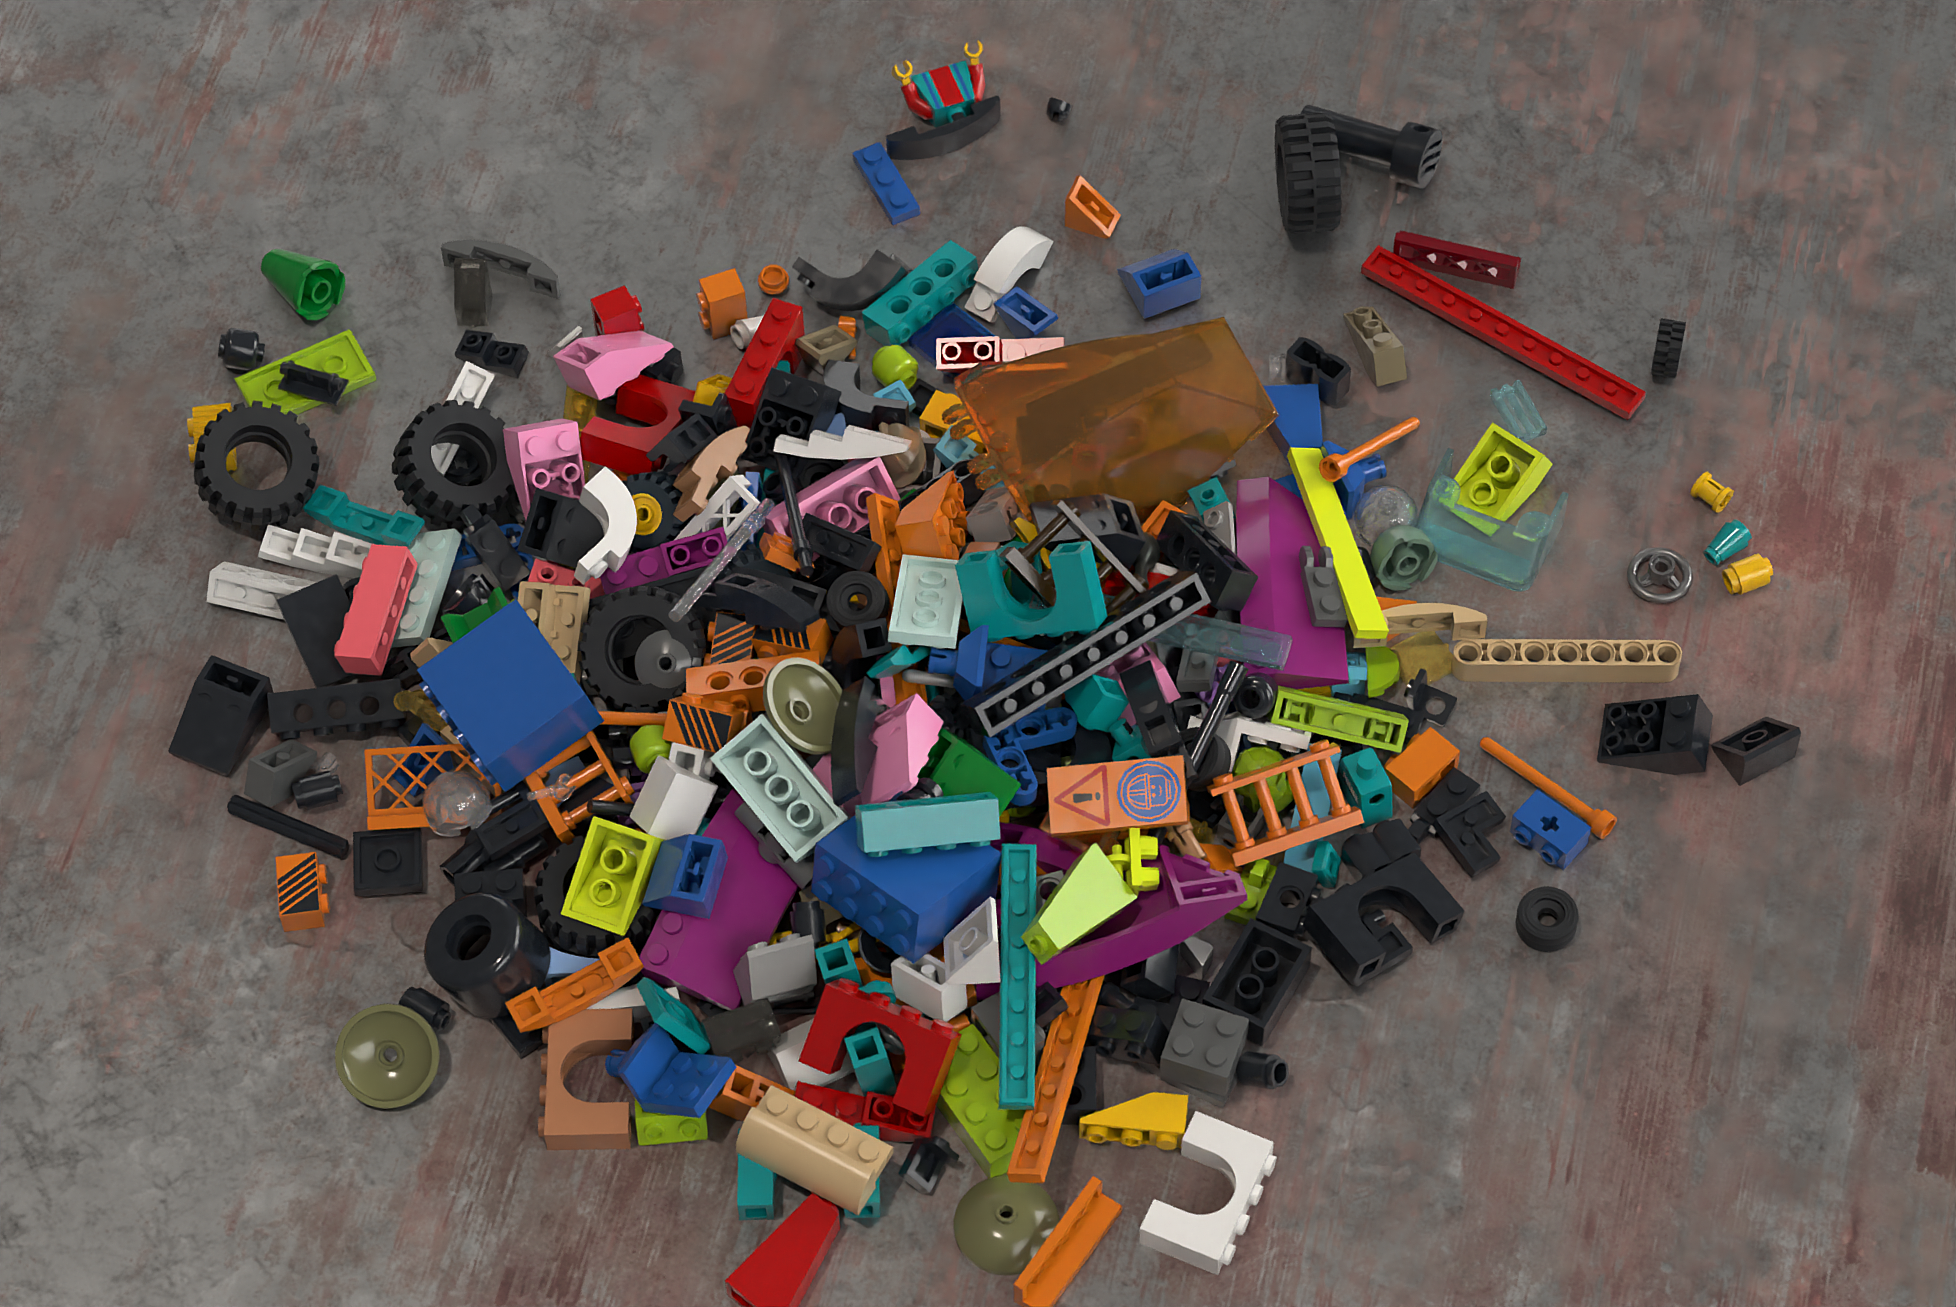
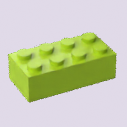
[936,1024,1025,1178]

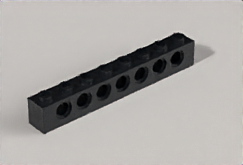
[960,570,1211,737]

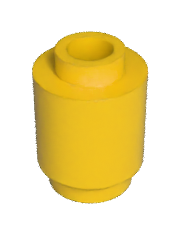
[1722,553,1773,595]

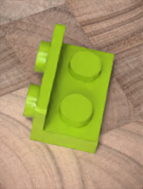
[635,1098,708,1146]

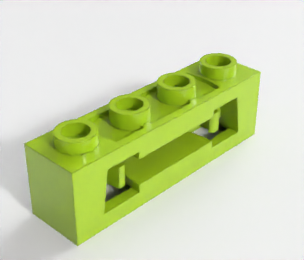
[1266,685,1409,753]

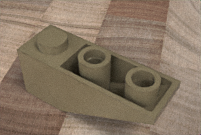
[1343,306,1407,387]

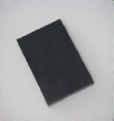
[276,574,354,688]

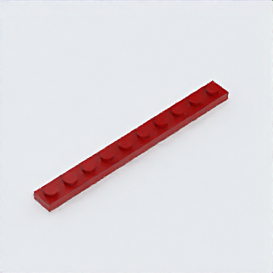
[1361,245,1646,420]

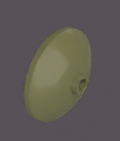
[763,658,842,754]
[335,1004,440,1108]
[954,1175,1059,1276]

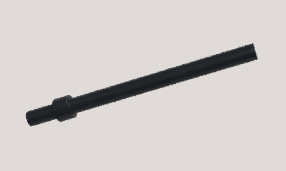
[774,452,814,576]

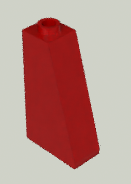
[725,1192,840,1307]

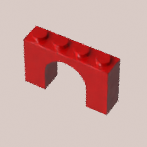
[724,298,805,442]
[580,374,695,475]
[798,978,962,1116]

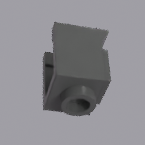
[1217,794,1266,849]

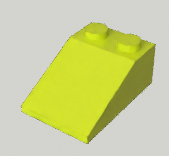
[1438,422,1553,537]
[561,816,665,936]

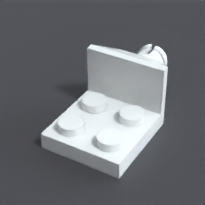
[1187,711,1312,772]

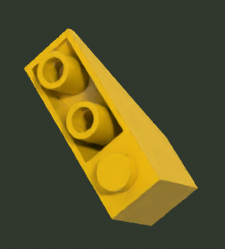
[1079,1092,1188,1150]

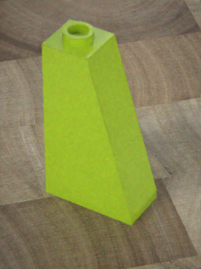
[1021,843,1137,965]

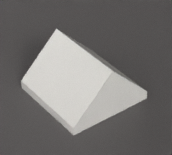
[629,755,718,840]
[943,897,1000,985]
[763,1019,855,1090]

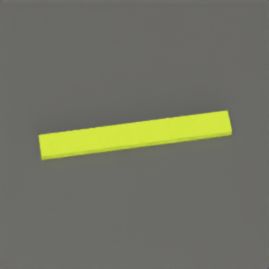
[1287,447,1389,639]

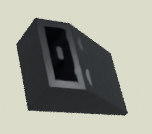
[740,367,842,478]
[517,488,604,568]
[1029,494,1146,571]
[168,655,274,776]
[1597,694,1713,775]

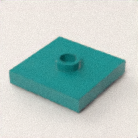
[636,977,710,1054]

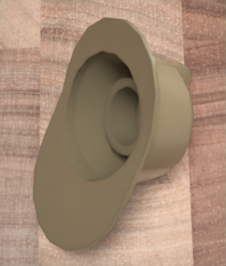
[879,422,926,489]

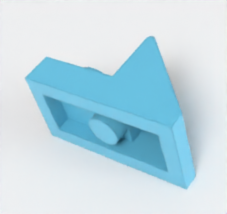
[1331,652,1367,696]

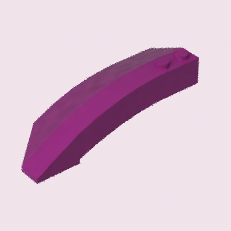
[1236,477,1349,694]
[639,788,799,1013]
[973,843,1247,1001]

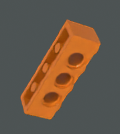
[686,650,822,712]

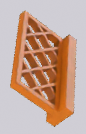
[364,744,505,830]

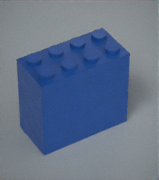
[417,599,604,792]
[811,791,1002,964]

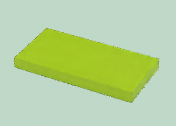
[234,329,377,415]

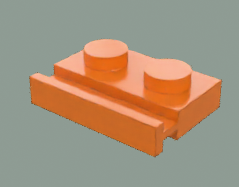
[759,532,814,578]

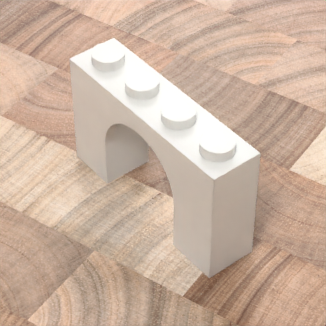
[1139,1111,1277,1275]

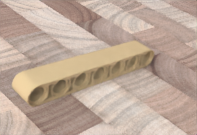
[1451,639,1682,683]

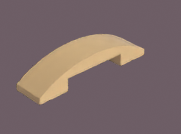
[1353,603,1488,648]

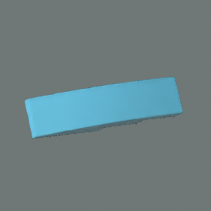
[1283,743,1342,873]

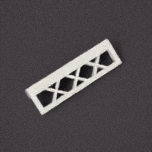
[431,361,495,477]
[673,475,760,541]
[206,561,317,619]

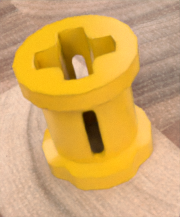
[1690,472,1734,513]

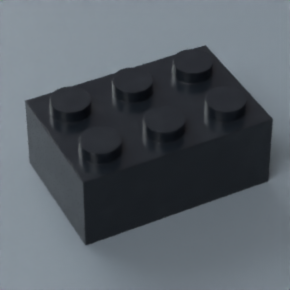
[1202,918,1312,1047]

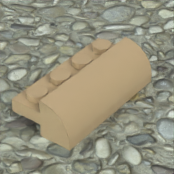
[518,581,591,686]
[736,1085,893,1215]

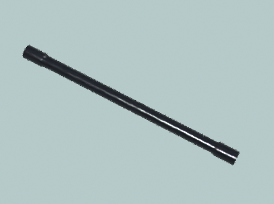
[1146,661,1248,844]

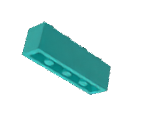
[855,792,1000,857]

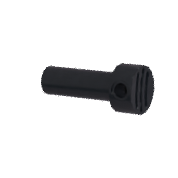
[1300,104,1443,189]

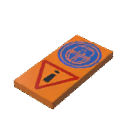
[1047,755,1189,837]

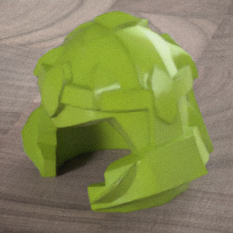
[1231,745,1294,813]

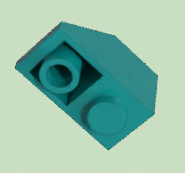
[1063,674,1129,732]

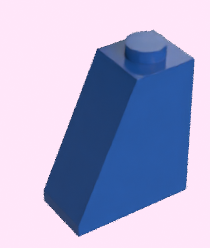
[1253,384,1323,466]

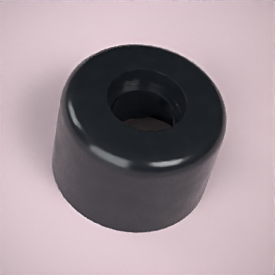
[424,892,550,1018]

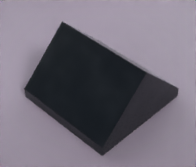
[1711,717,1801,786]

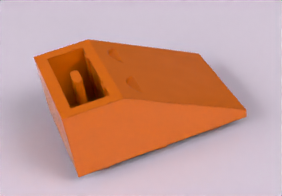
[895,471,970,560]

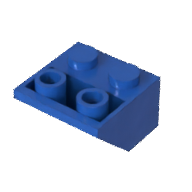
[1118,249,1202,319]
[643,834,728,919]

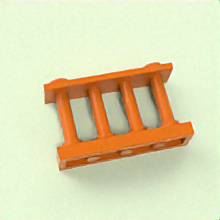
[525,730,635,846]
[1206,740,1364,867]

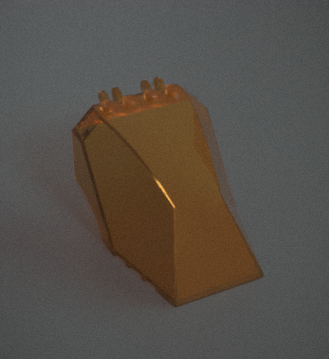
[942,317,1280,525]

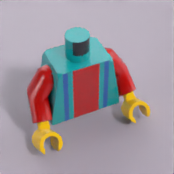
[891,41,985,128]

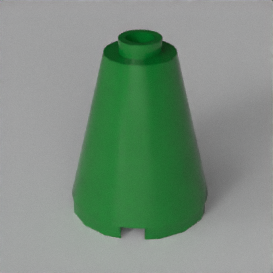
[261,249,345,321]

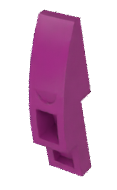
[600,527,732,595]
[990,822,1089,876]

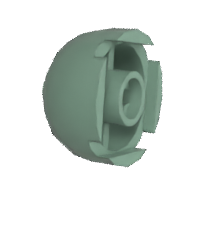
[1370,525,1438,590]

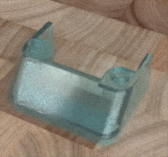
[1415,448,1569,592]

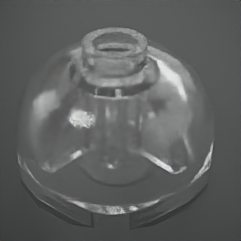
[1353,484,1418,546]
[423,771,492,836]

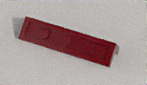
[1393,230,1521,289]

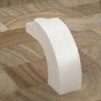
[965,226,1054,322]
[574,466,637,585]

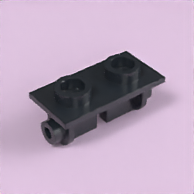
[278,360,349,406]

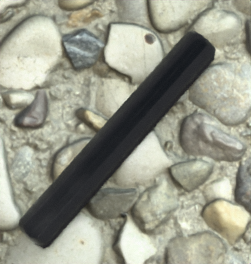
[227,795,350,858]

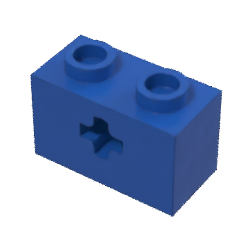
[1510,789,1591,870]

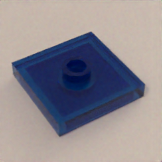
[909,303,995,381]

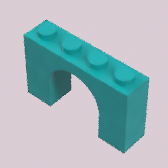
[955,541,1107,642]
[814,939,897,1097]
[737,1123,880,1221]

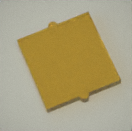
[1390,631,1453,686]

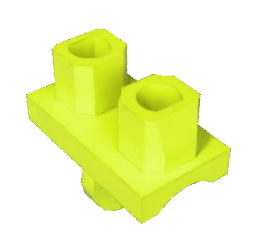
[1106,828,1159,897]

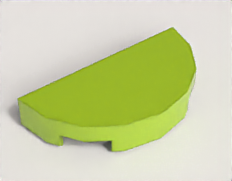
[1365,646,1400,698]

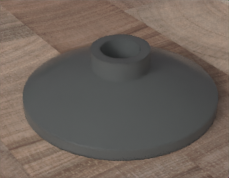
[635,630,702,696]

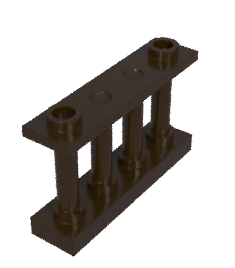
[998,500,1149,635]

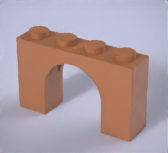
[538,1008,635,1150]

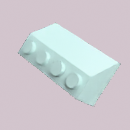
[710,714,851,863]

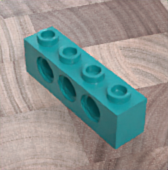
[861,240,979,346]

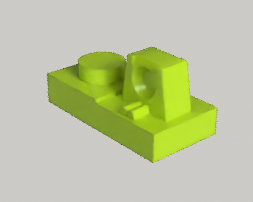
[1224,858,1277,925]

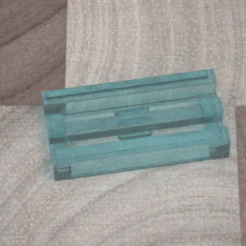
[1490,379,1547,442]

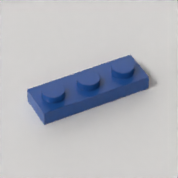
[852,142,920,226]

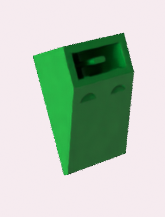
[917,727,1021,817]

